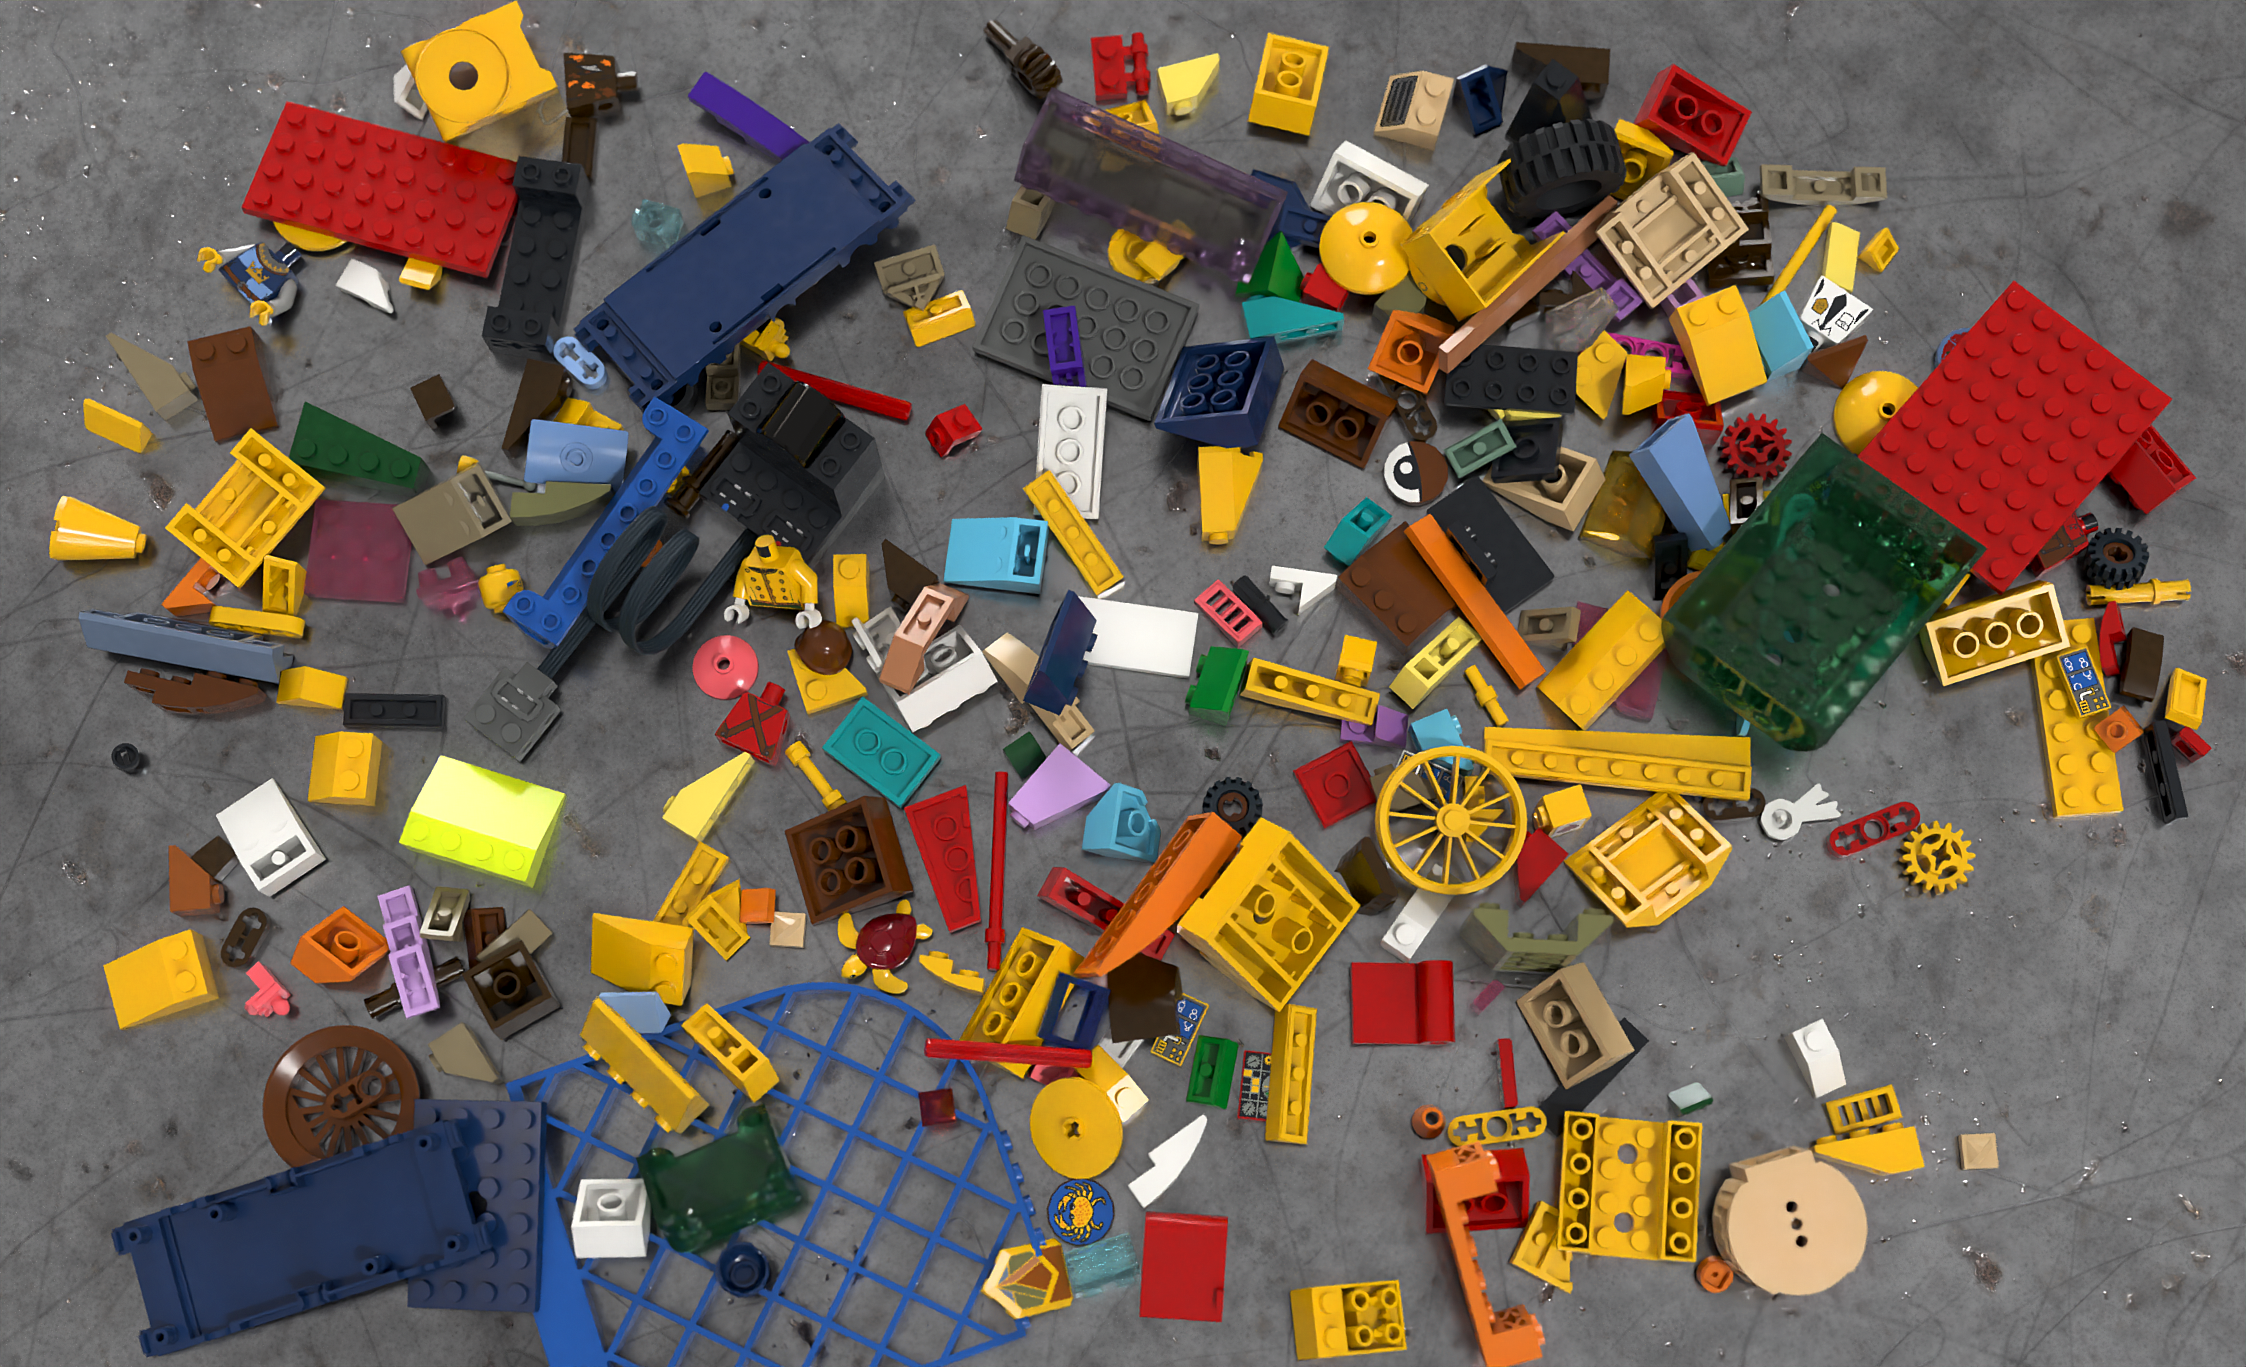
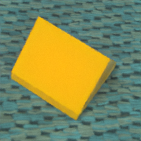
[1857,227,1899,273]

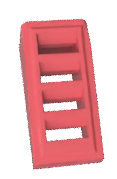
[1194,579,1263,649]

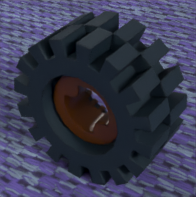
[2083,528,2149,590]
[1202,777,1263,838]

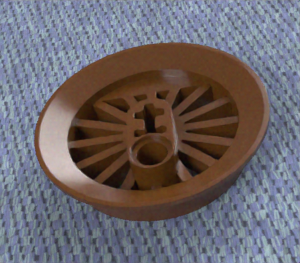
[263,1025,420,1168]

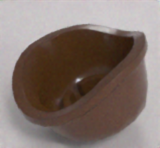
[794,619,852,675]

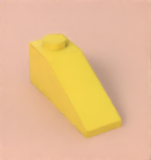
[1389,616,1482,709]
[662,752,755,843]

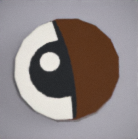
[1383,441,1448,506]

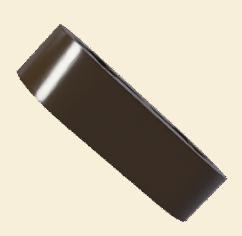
[1700,788,1766,823]
[221,907,271,970]

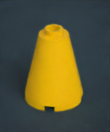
[49,496,147,561]

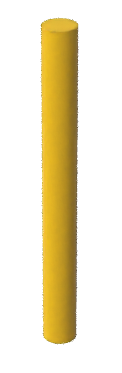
[1759,205,1837,306]

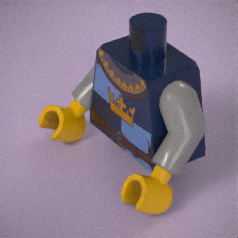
[197,241,302,326]

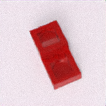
[2099,601,2127,677]

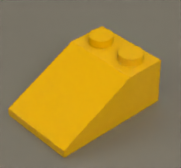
[1248,33,1329,135]
[1669,285,1768,406]
[591,913,694,1006]
[103,929,219,1030]

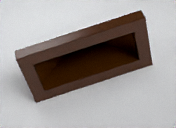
[1800,335,1868,389]

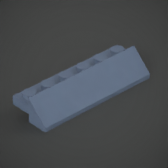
[79,609,294,684]

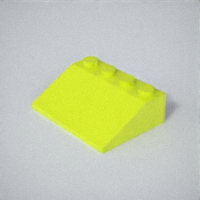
[399,755,566,888]

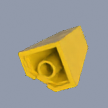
[1197,446,1263,545]

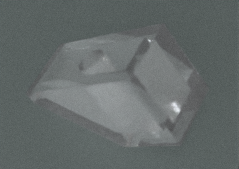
[1545,287,1618,352]

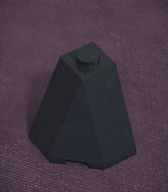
[1505,59,1592,142]

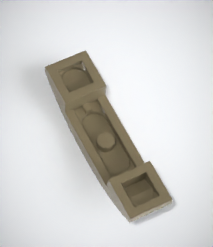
[1759,164,1887,205]

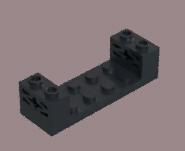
[482,156,590,362]

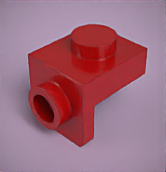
[925,404,983,457]

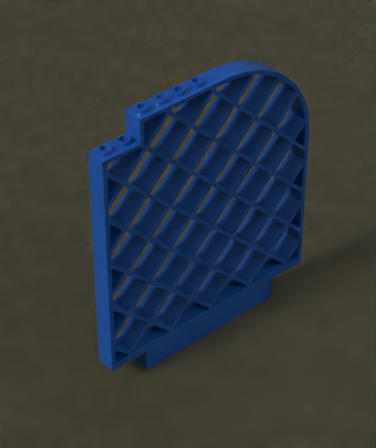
[505,982,1047,1367]

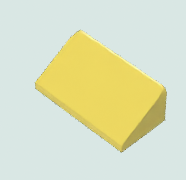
[1822,222,1860,293]

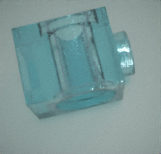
[631,199,684,248]

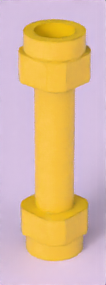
[785,741,847,811]

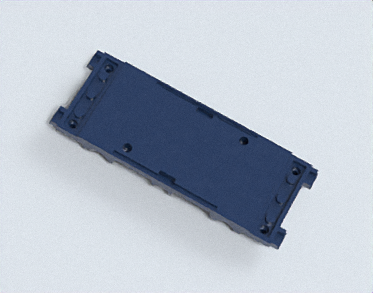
[573,123,916,413]
[111,1119,494,1358]

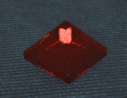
[918,1088,957,1127]

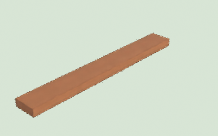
[1439,196,1618,374]

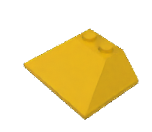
[165,428,326,589]
[1564,792,1733,928]

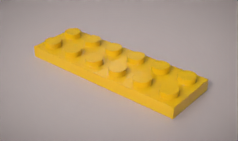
[2030,618,2124,818]

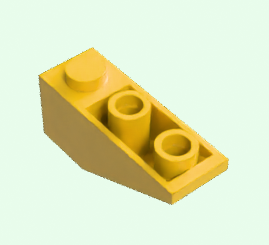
[1807,1122,1925,1176]

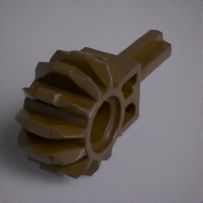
[983,20,1063,99]

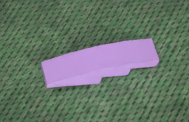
[377,885,440,1019]

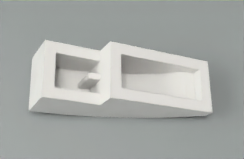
[1128,1114,1207,1210]

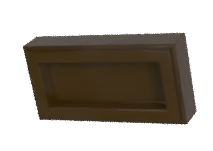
[561,117,599,181]

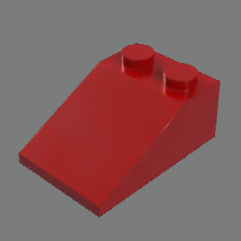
[1633,64,1752,167]

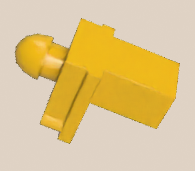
[740,317,790,362]

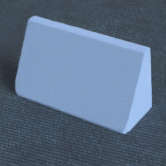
[599,992,671,1033]

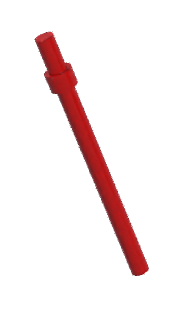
[985,771,1008,971]

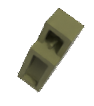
[510,481,616,526]

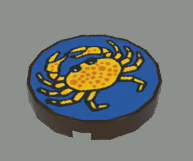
[1047,1179,1115,1247]

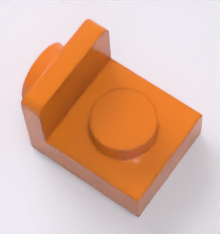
[2094,705,2145,753]

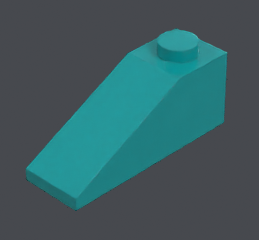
[1241,295,1344,343]

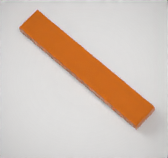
[1404,513,1547,690]

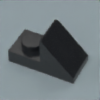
[1647,533,1688,599]

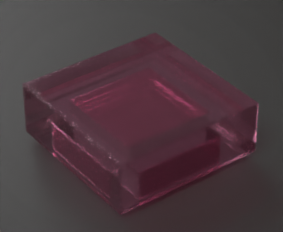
[1470,979,1505,1015]

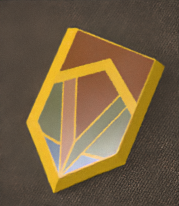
[981,1238,1073,1319]

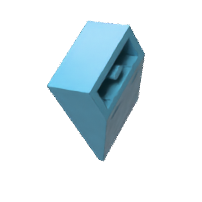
[943,517,1049,594]

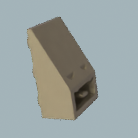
[392,461,512,565]

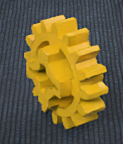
[1899,821,1975,895]

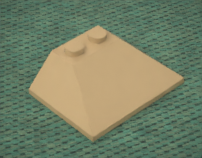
[1595,152,1749,309]

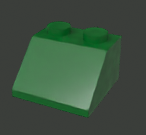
[1185,646,1249,727]

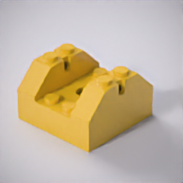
[1177,818,1360,1012]

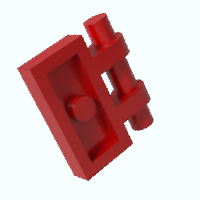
[1091,32,1151,101]

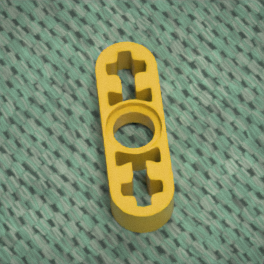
[208,606,306,638]
[1448,1106,1547,1146]

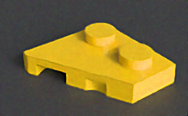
[1576,330,1628,420]
[787,649,868,714]

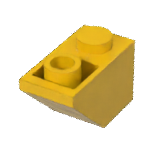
[1335,635,1377,688]

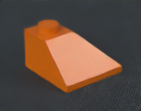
[1368,310,1455,394]
[290,906,390,983]

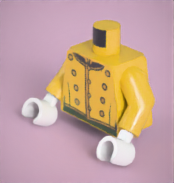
[724,535,822,629]

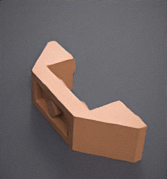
[879,583,969,694]

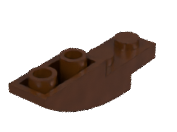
[124,668,267,714]

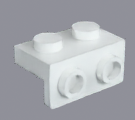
[851,606,902,674]

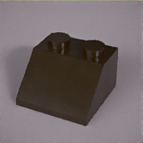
[462,940,560,1040]

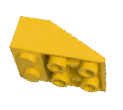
[1290,1280,1407,1360]

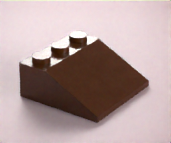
[1335,521,1458,656]
[785,796,914,925]

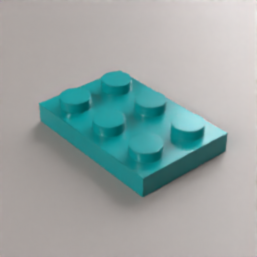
[822,696,941,809]

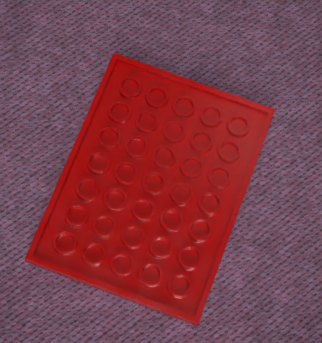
[1844,281,2172,596]

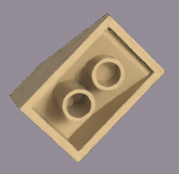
[1482,447,1606,532]

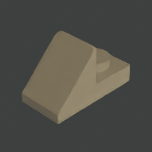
[1518,606,1581,650]
[419,886,470,942]

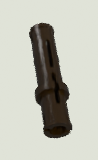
[364,956,465,1019]

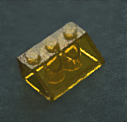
[1579,450,1667,559]

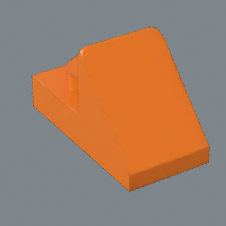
[161,558,220,616]

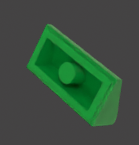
[1186,1035,1239,1109]

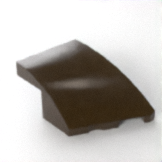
[1707,190,1775,289]
[1107,953,1183,1043]

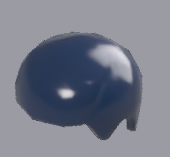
[716,1242,770,1298]

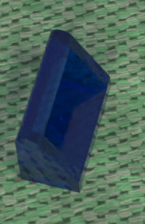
[1037,972,1111,1050]

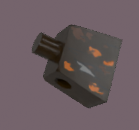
[563,53,639,118]

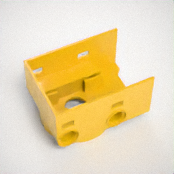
[401,0,560,143]
[1400,159,1565,321]

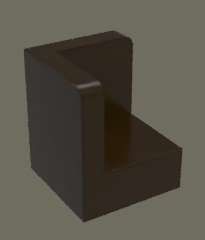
[410,374,456,430]

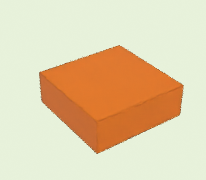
[740,888,776,924]

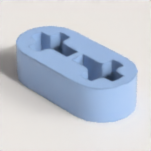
[553,336,607,390]

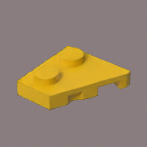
[1509,1201,1573,1293]

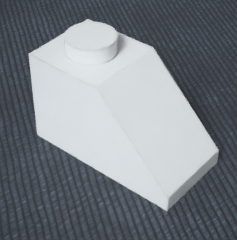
[1784,1019,1846,1099]

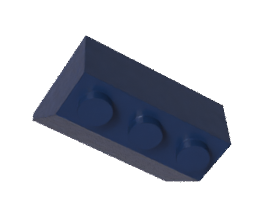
[1023,589,1098,716]

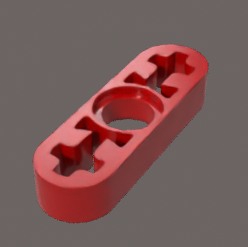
[1826,801,1920,858]

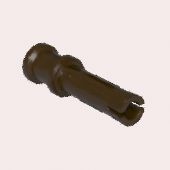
[664,430,739,520]

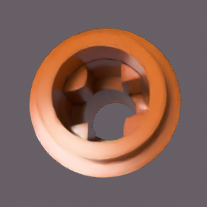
[1412,1105,1446,1139]

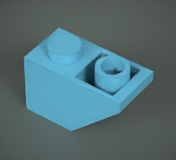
[1408,709,1475,777]

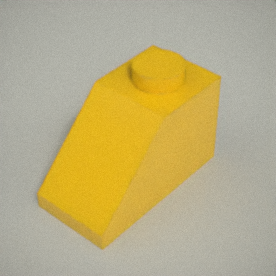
[677,143,734,198]
[1622,354,1671,415]
[833,554,870,628]
[1073,1044,1149,1122]

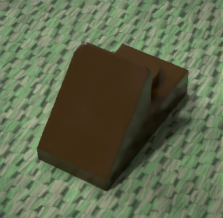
[1536,271,1604,319]

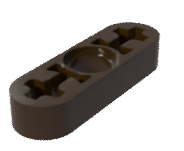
[1377,373,1437,444]

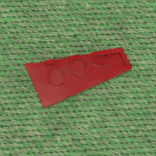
[904,785,981,933]

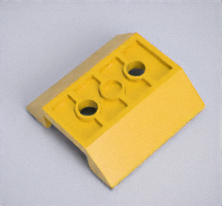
[1556,1111,1703,1262]

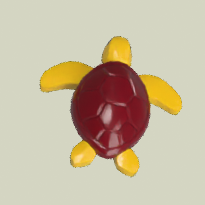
[837,899,933,994]

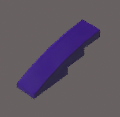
[688,71,810,162]
[1043,305,1087,387]

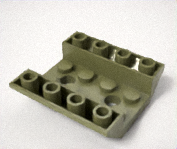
[1459,903,1613,973]

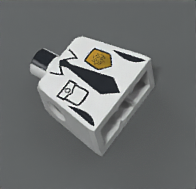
[1799,275,1873,354]

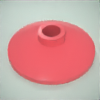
[693,635,759,700]

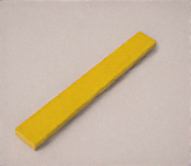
[1483,727,1751,766]
[1482,739,1752,801]

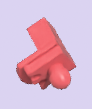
[245,961,291,1017]

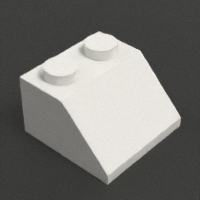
[571,1179,651,1258]

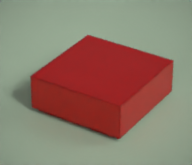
[2170,726,2212,762]

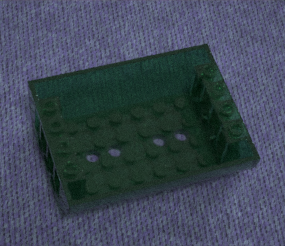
[1661,433,1988,752]

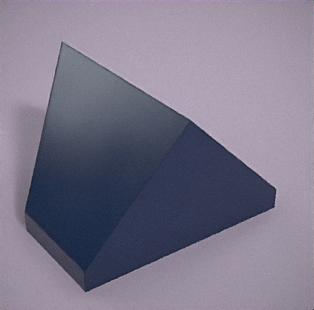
[1453,65,1508,135]

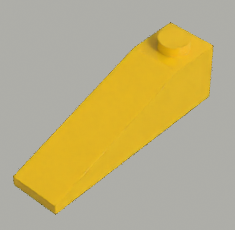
[1239,657,1380,726]

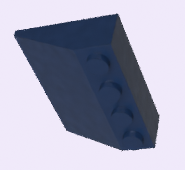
[1154,336,1284,448]

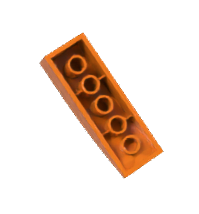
[1073,812,1242,978]

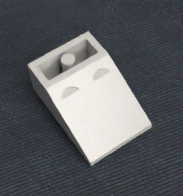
[216,778,326,897]

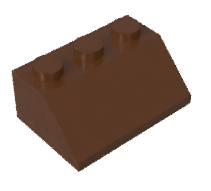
[1278,359,1398,469]

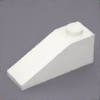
[1379,864,1463,963]

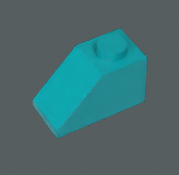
[1324,497,1392,566]

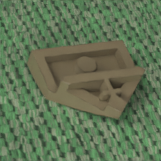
[874,244,945,311]

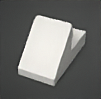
[1269,566,1337,615]

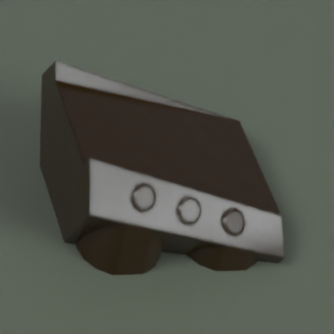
[1334,837,1398,916]

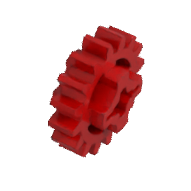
[1720,413,1792,482]

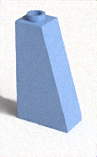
[1629,413,1731,552]

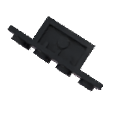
[1444,344,1578,415]
[1426,476,1554,614]

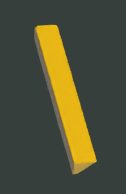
[1265,1004,1317,1144]

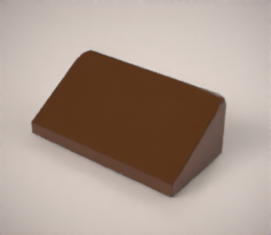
[464,907,506,969]

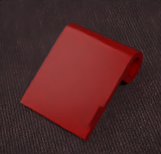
[1350,960,1455,1045]
[1139,1211,1228,1322]

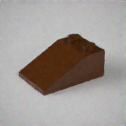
[187,326,279,443]

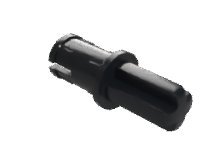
[1232,575,1289,635]

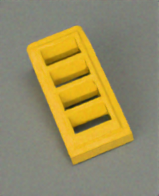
[1826,1084,1902,1135]

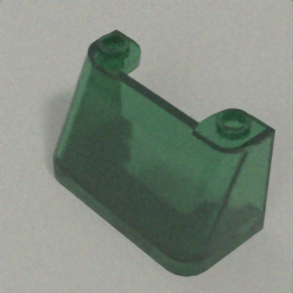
[636,1103,802,1253]

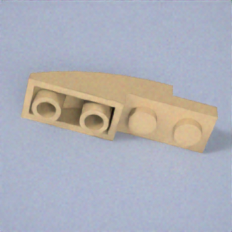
[982,632,1095,751]

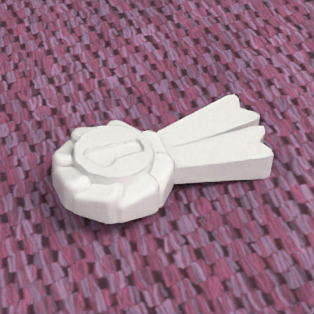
[1760,783,1841,841]

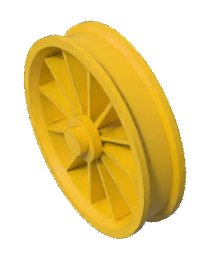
[1375,746,1527,895]

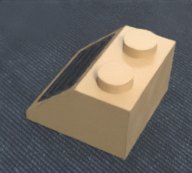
[1374,71,1454,151]

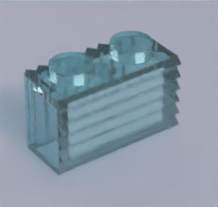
[1063,1232,1141,1299]

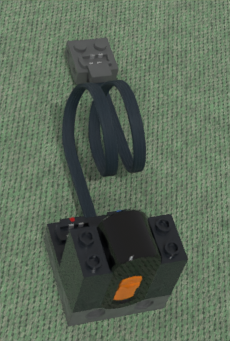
[463,362,885,762]

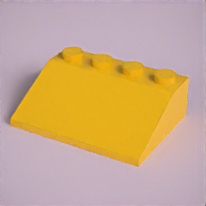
[580,998,710,1134]

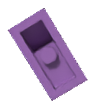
[1340,705,1409,748]

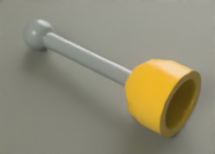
[456,455,536,491]

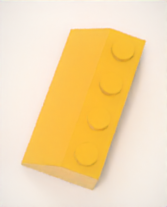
[1916,580,2070,686]
[1537,590,1676,731]
[959,927,1084,1079]

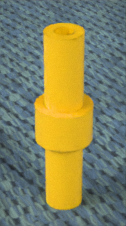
[1464,665,1509,727]

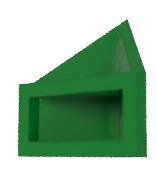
[1235,230,1304,302]

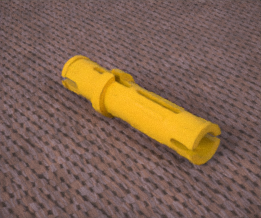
[2086,578,2191,606]

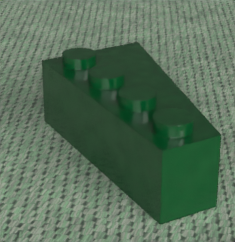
[288,401,430,497]

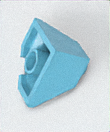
[1082,783,1161,863]

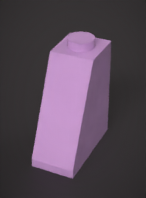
[1008,743,1111,830]

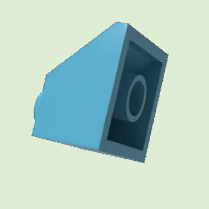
[1749,291,1814,382]

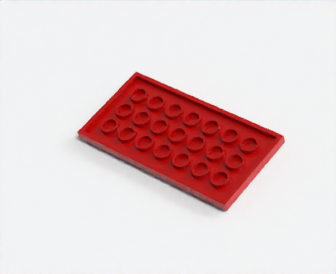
[241,101,519,278]

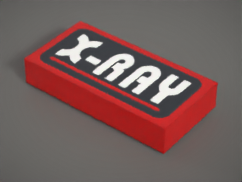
[1494,1038,1518,1110]

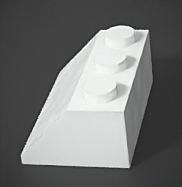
[1310,141,1429,240]
[876,625,998,732]

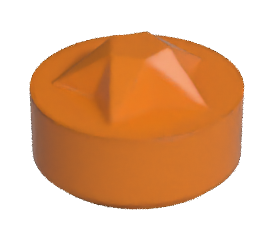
[1696,1256,1733,1293]

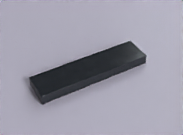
[1531,1017,1649,1138]

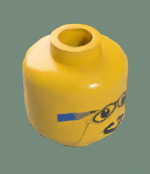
[478,564,524,614]

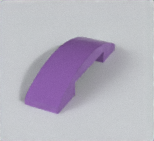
[1532,211,1644,322]

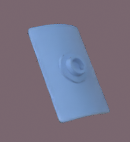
[524,419,629,492]

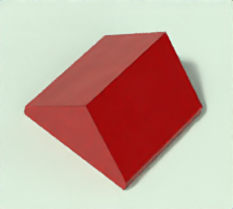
[1650,390,1724,445]

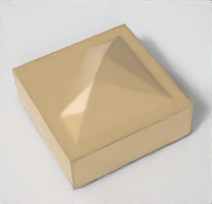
[769,912,807,948]
[1958,1133,1999,1170]

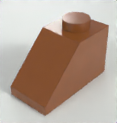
[168,845,224,917]

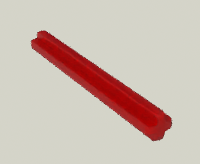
[757,361,912,420]
[924,1038,1092,1068]

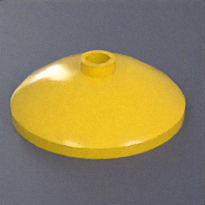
[1319,202,1413,295]
[1833,371,1918,456]

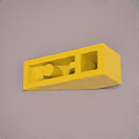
[681,1003,780,1103]

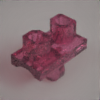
[416,557,479,615]

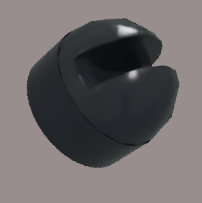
[111,743,140,772]

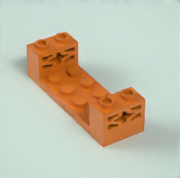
[1426,1141,1546,1367]

